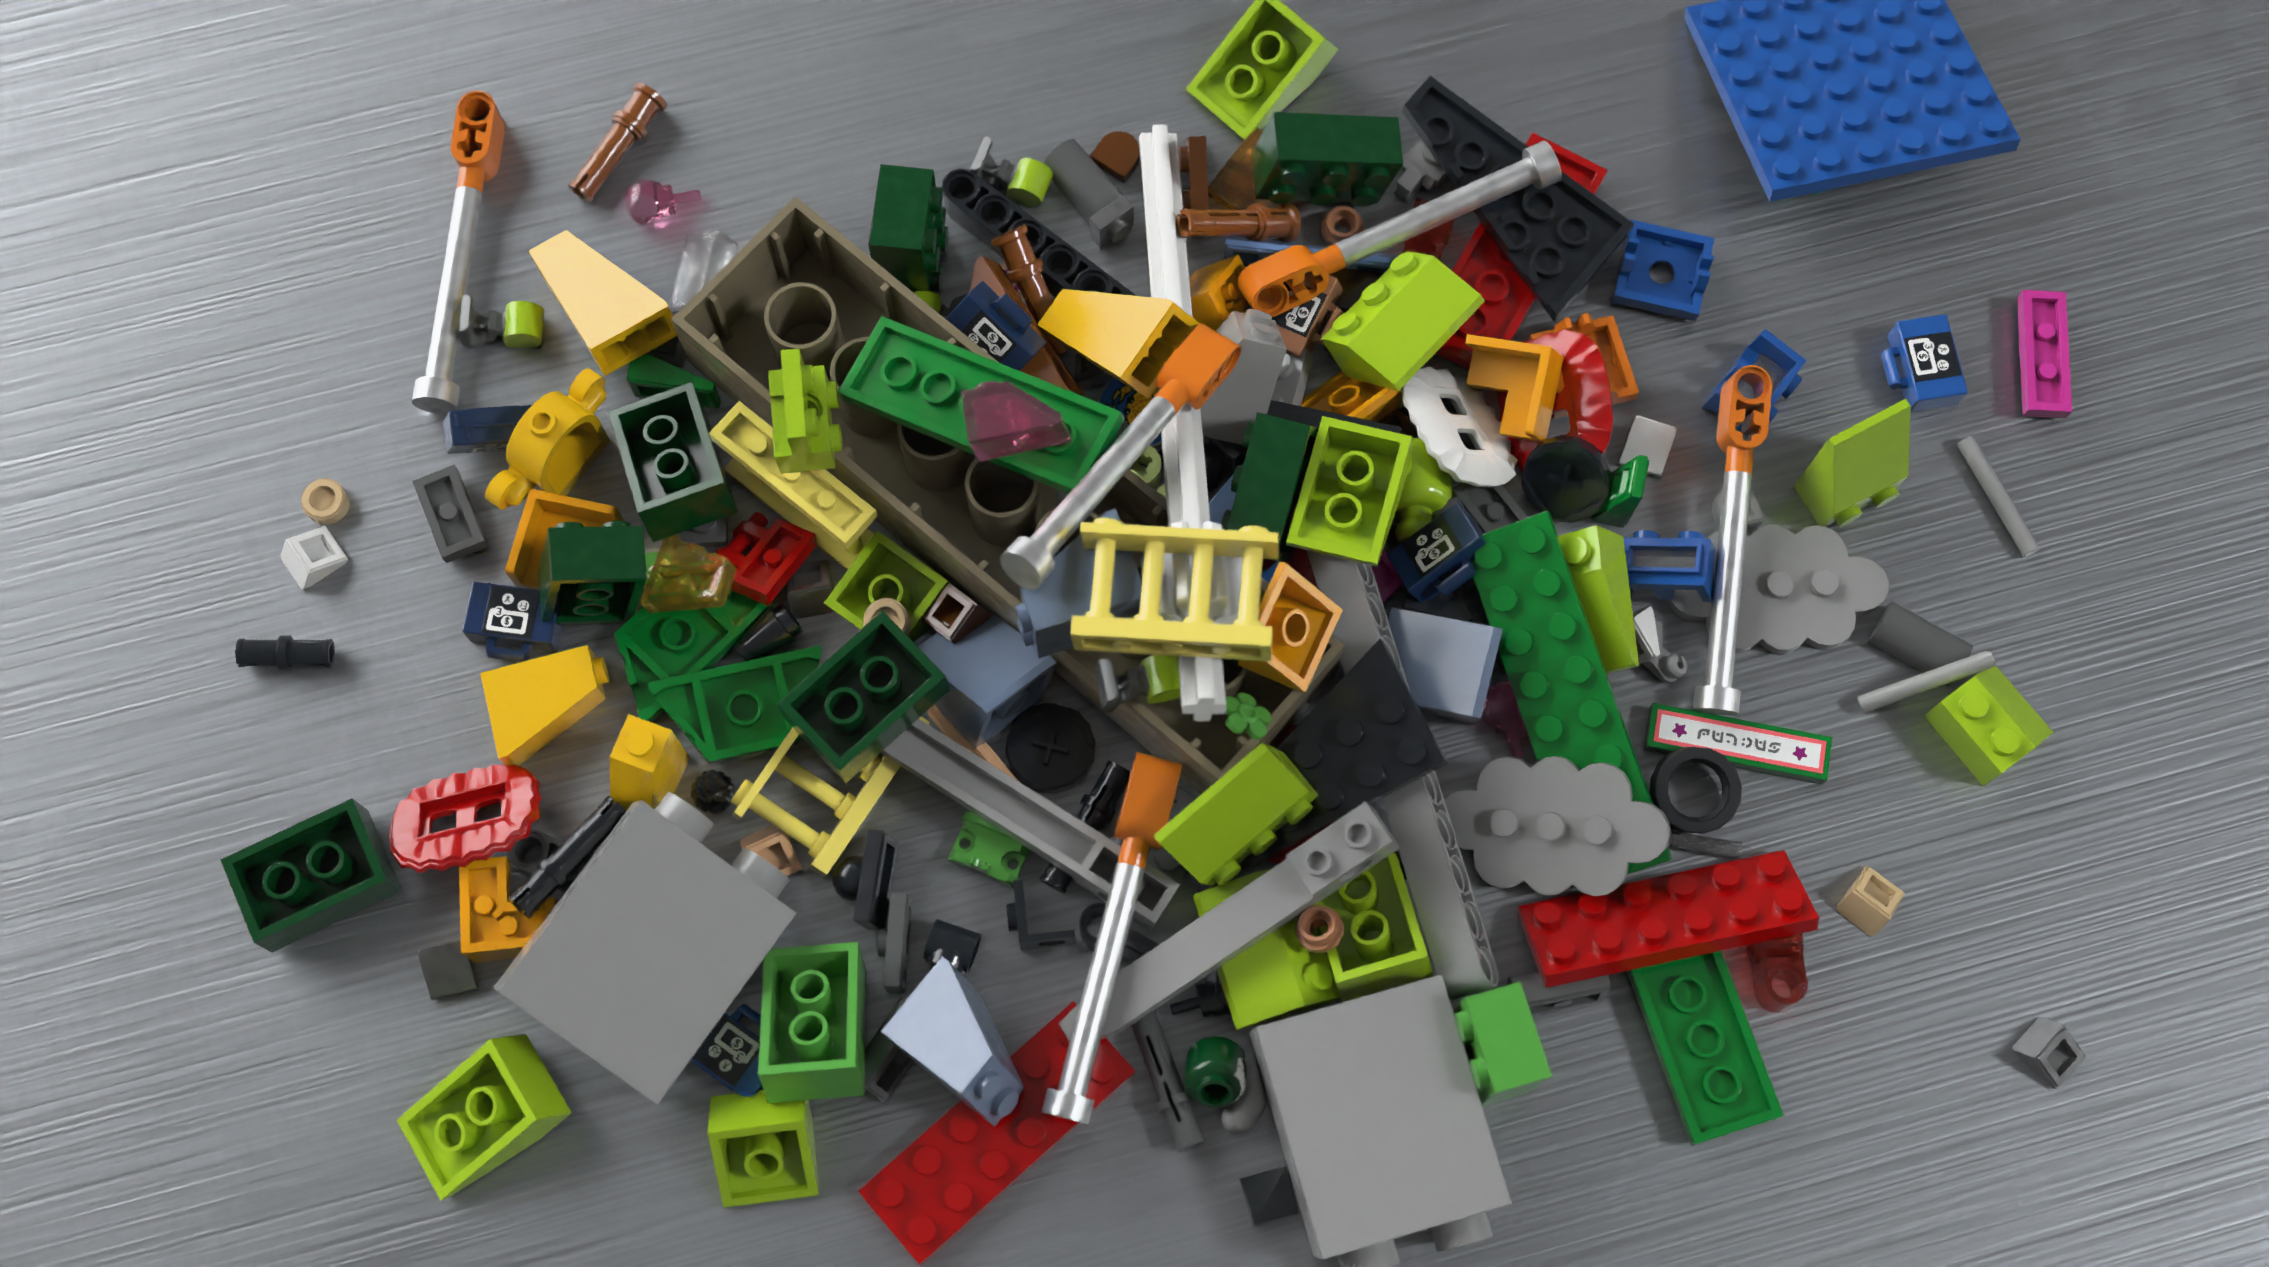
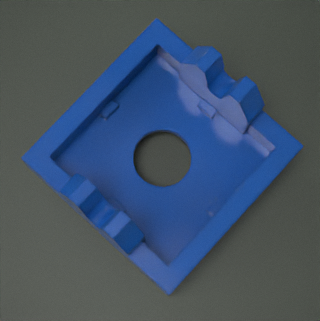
[1611,219,1714,322]

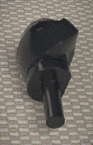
[1170,970,1231,1018]

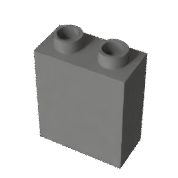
[493,792,796,1105]
[1249,974,1511,1267]

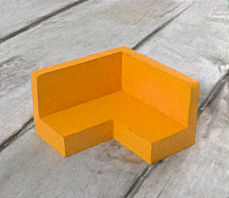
[1189,254,1248,331]
[1465,335,1564,442]
[505,488,624,590]
[459,856,558,963]

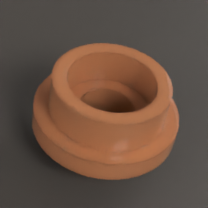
[1321,206,1364,245]
[1296,906,1344,953]

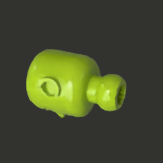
[1394,437,1452,545]

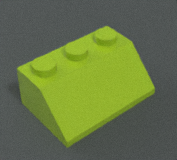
[1321,250,1485,392]
[1154,742,1319,886]
[1193,869,1341,1030]

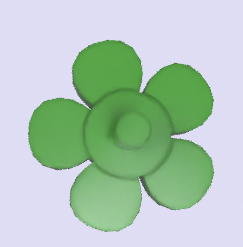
[1224,693,1272,740]

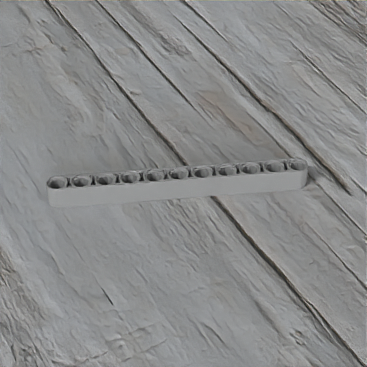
[1307,550,1498,1000]

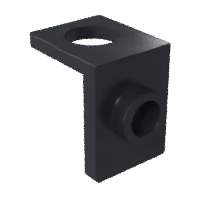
[1006,880,1076,950]

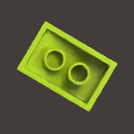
[1186,0,1339,142]
[1793,398,1911,527]
[1286,416,1412,567]
[1558,525,1639,674]
[1314,851,1434,1002]
[397,1034,572,1200]

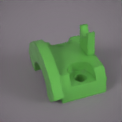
[948,812,1031,889]

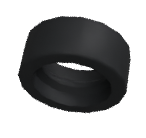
[1649,747,1742,834]

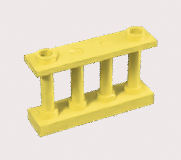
[709,401,878,570]
[1071,518,1278,661]
[730,716,930,877]

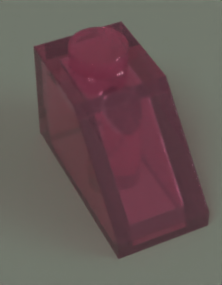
[961,381,1071,462]

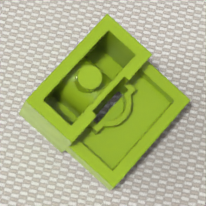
[768,349,843,474]

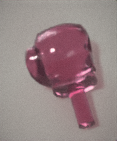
[625,180,701,225]
[1482,681,1526,759]

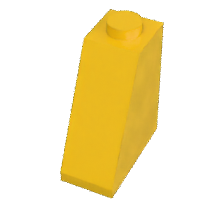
[480,645,610,766]
[609,714,690,811]

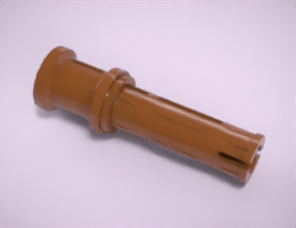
[568,82,668,202]
[1176,203,1301,242]
[990,224,1069,355]

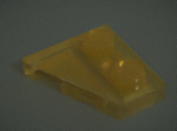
[640,535,737,613]

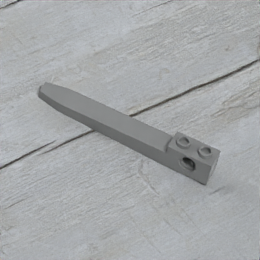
[881,719,1180,931]
[1059,801,1400,1041]

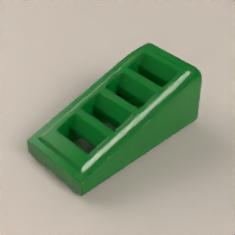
[626,354,721,409]
[1591,455,1649,528]

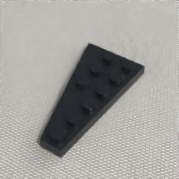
[1402,76,1635,322]
[1188,639,1448,892]

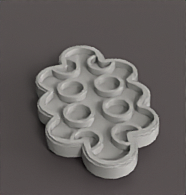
[1666,524,1889,655]
[1444,756,1671,896]

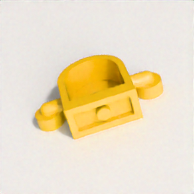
[485,368,611,510]

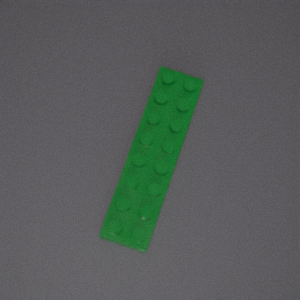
[1472,511,1672,874]

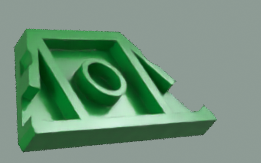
[614,572,773,723]
[647,645,822,764]

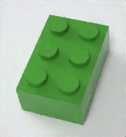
[758,942,867,1103]
[1453,981,1552,1107]

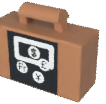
[1272,271,1344,358]

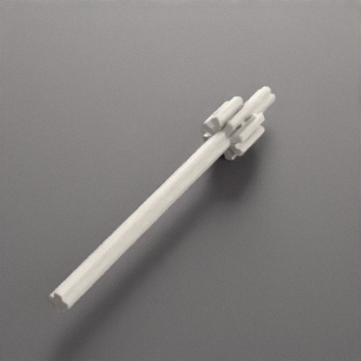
[1139,124,1243,721]

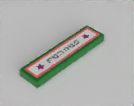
[1644,703,1833,784]

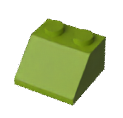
[824,530,951,642]
[1924,666,2054,786]
[707,1090,819,1208]

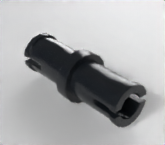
[235,635,335,671]

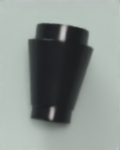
[734,603,803,661]

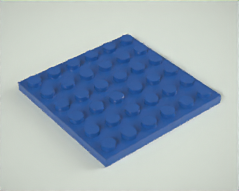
[1684,0,2021,202]

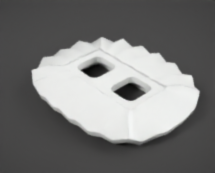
[1402,367,1518,488]

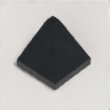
[1240,1166,1299,1226]

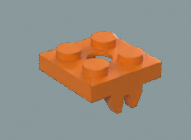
[1529,313,1639,419]

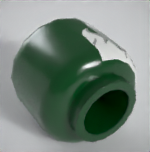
[1184,1036,1247,1108]

